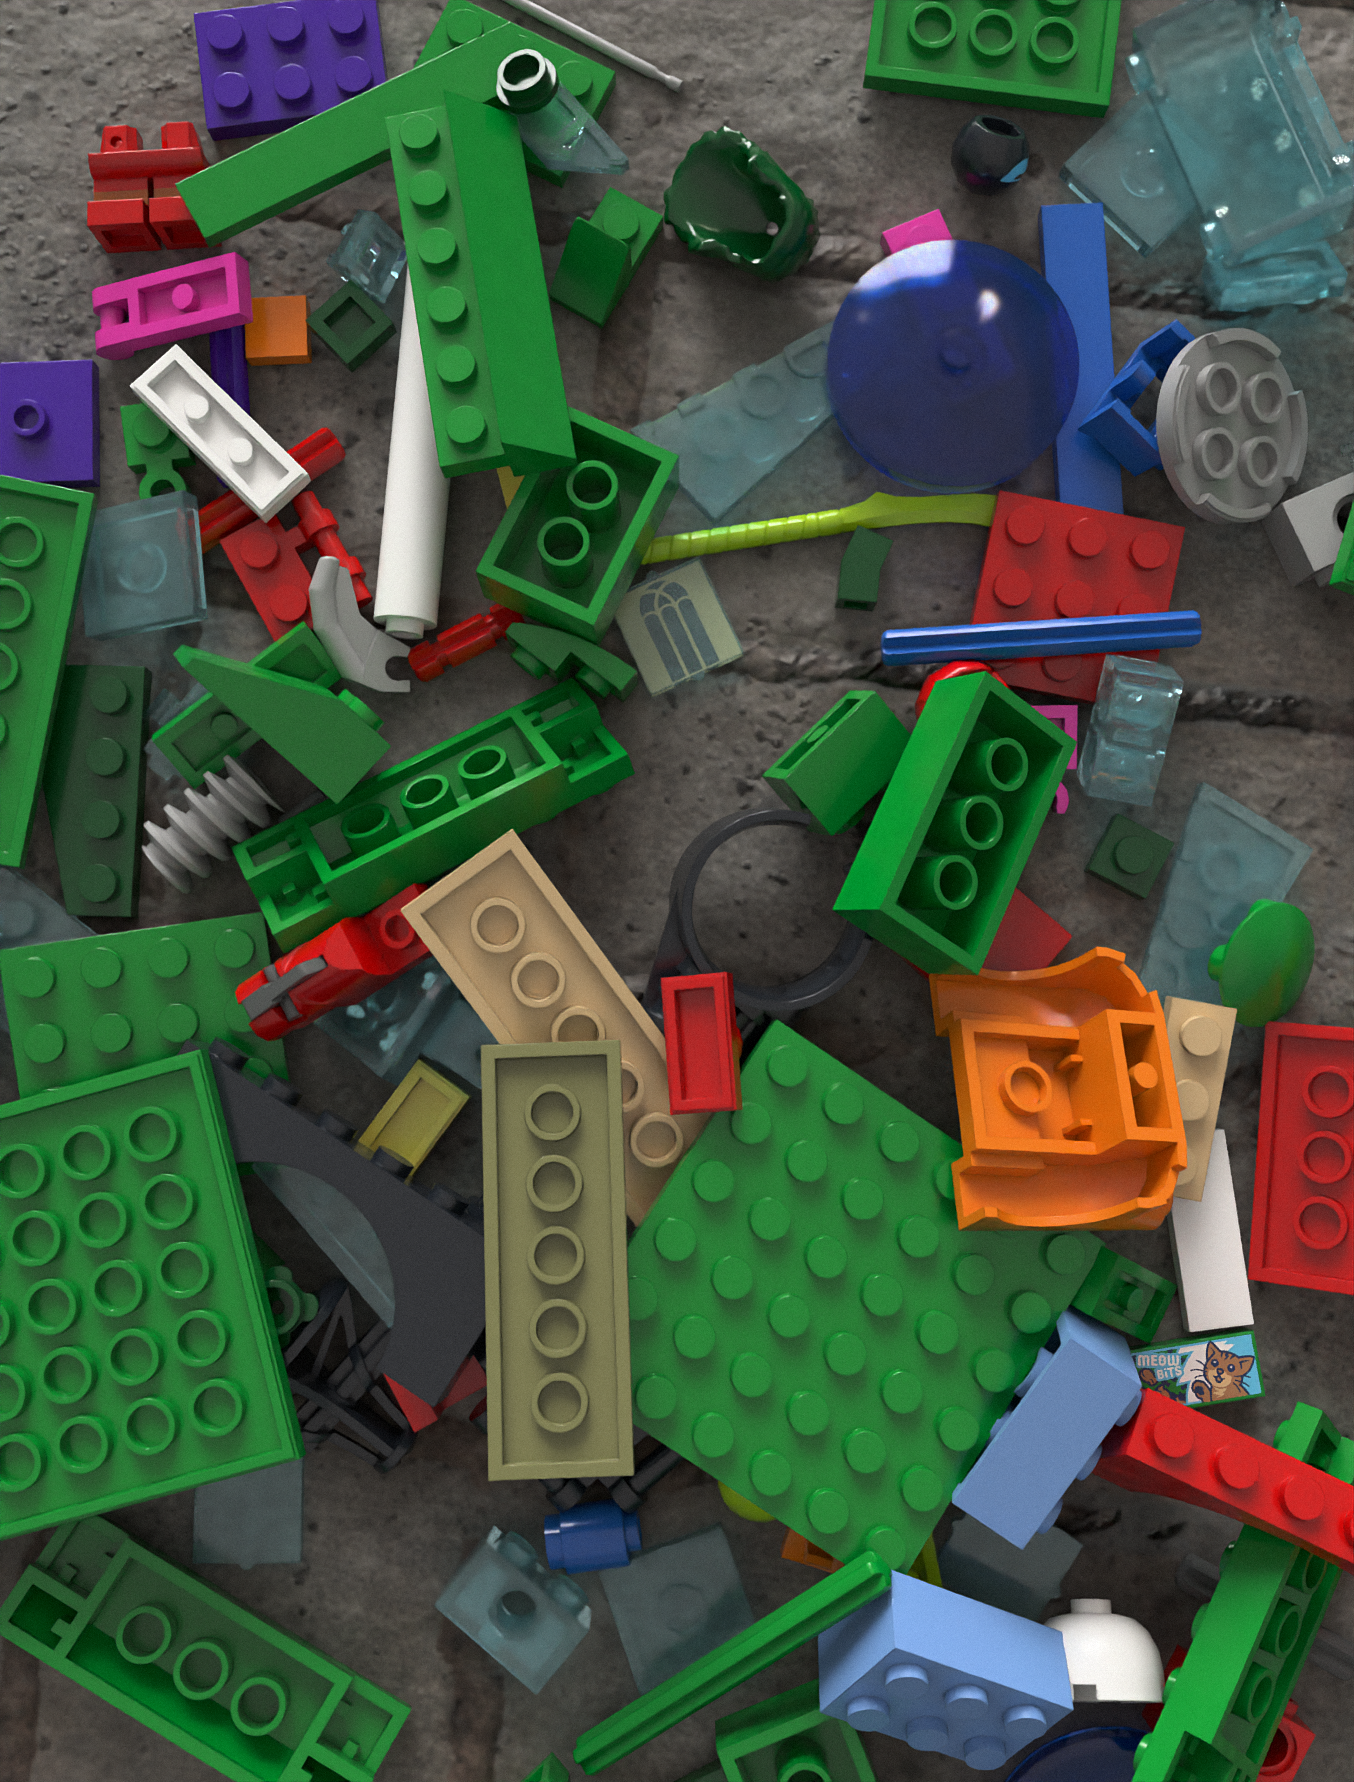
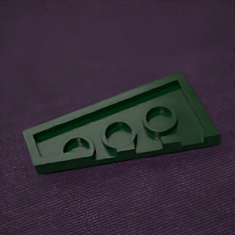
[42,664,152,919]

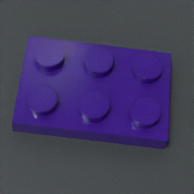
[193,0,388,141]

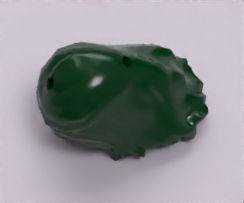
[663,126,821,284]

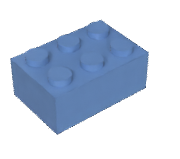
[952,1305,1142,1550]
[818,1570,1074,1770]

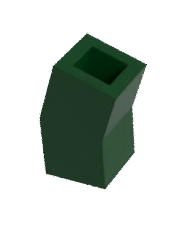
[834,525,894,612]

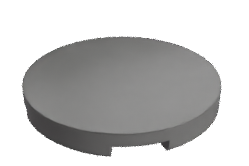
[1156,328,1308,525]

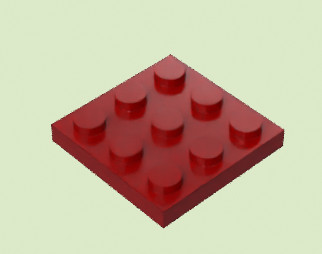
[969,490,1185,715]

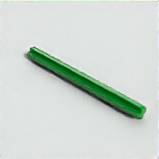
[572,1551,893,1776]

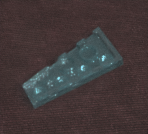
[1138,782,1313,1009]

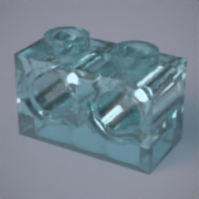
[1077,653,1184,807]

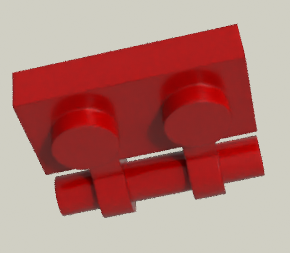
[219,491,373,642]

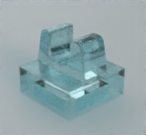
[326,209,407,303]

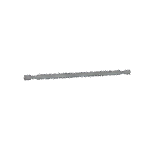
[502,0,683,93]

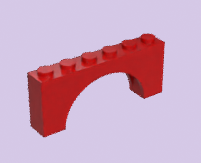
[1091,1388,1354,1576]

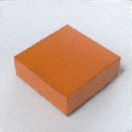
[245,295,312,366]

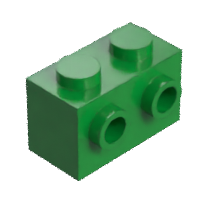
[762,690,911,836]

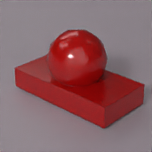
[661,972,743,1115]

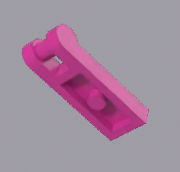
[92,252,253,360]

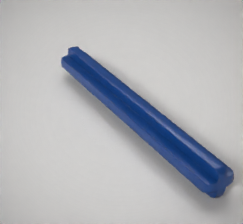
[880,610,1202,666]

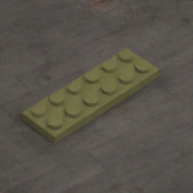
[481,1040,635,1481]

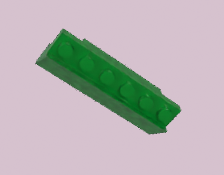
[385,88,578,478]
[231,677,635,953]
[1131,1401,1354,1782]
[0,1514,412,1782]

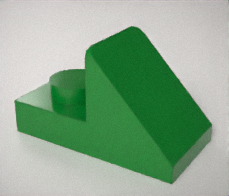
[549,187,663,329]
[1070,1245,1178,1344]

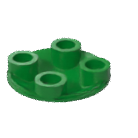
[1207,898,1315,1027]

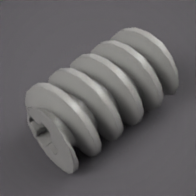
[142,754,286,894]

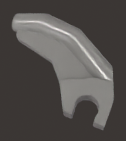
[308,556,410,694]

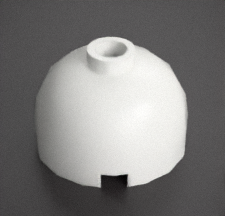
[1043,1599,1165,1703]

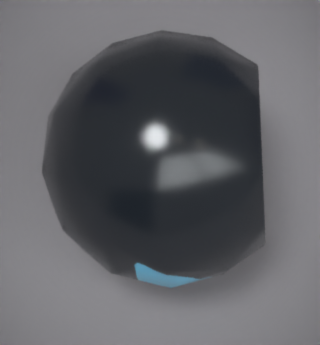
[951,115,1030,196]

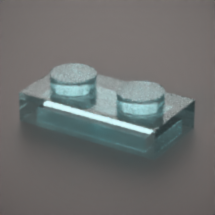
[1201,241,1348,312]

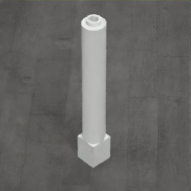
[374,242,451,640]

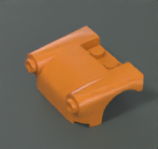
[929,947,1187,1231]

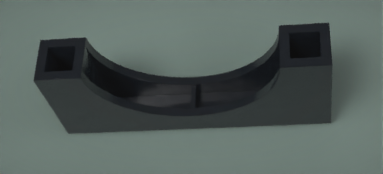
[177,1037,486,1407]

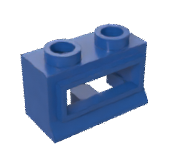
[1077,319,1196,477]

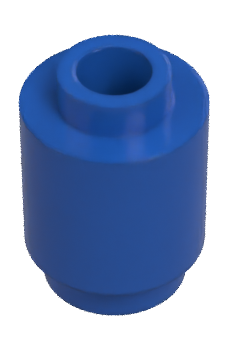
[544,1498,643,1575]

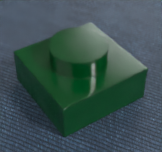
[305,279,397,373]
[1084,814,1174,901]

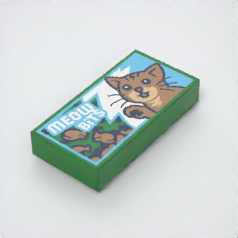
[1128,1327,1266,1408]

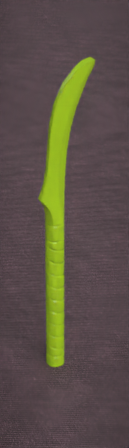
[641,492,996,565]

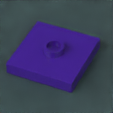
[0,359,100,488]

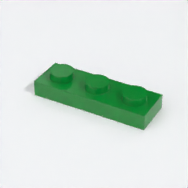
[152,621,342,789]

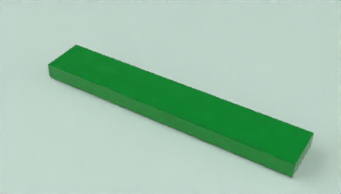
[175,21,527,248]

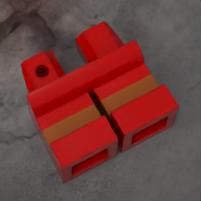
[87,121,222,253]

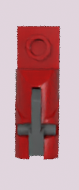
[235,883,433,1042]

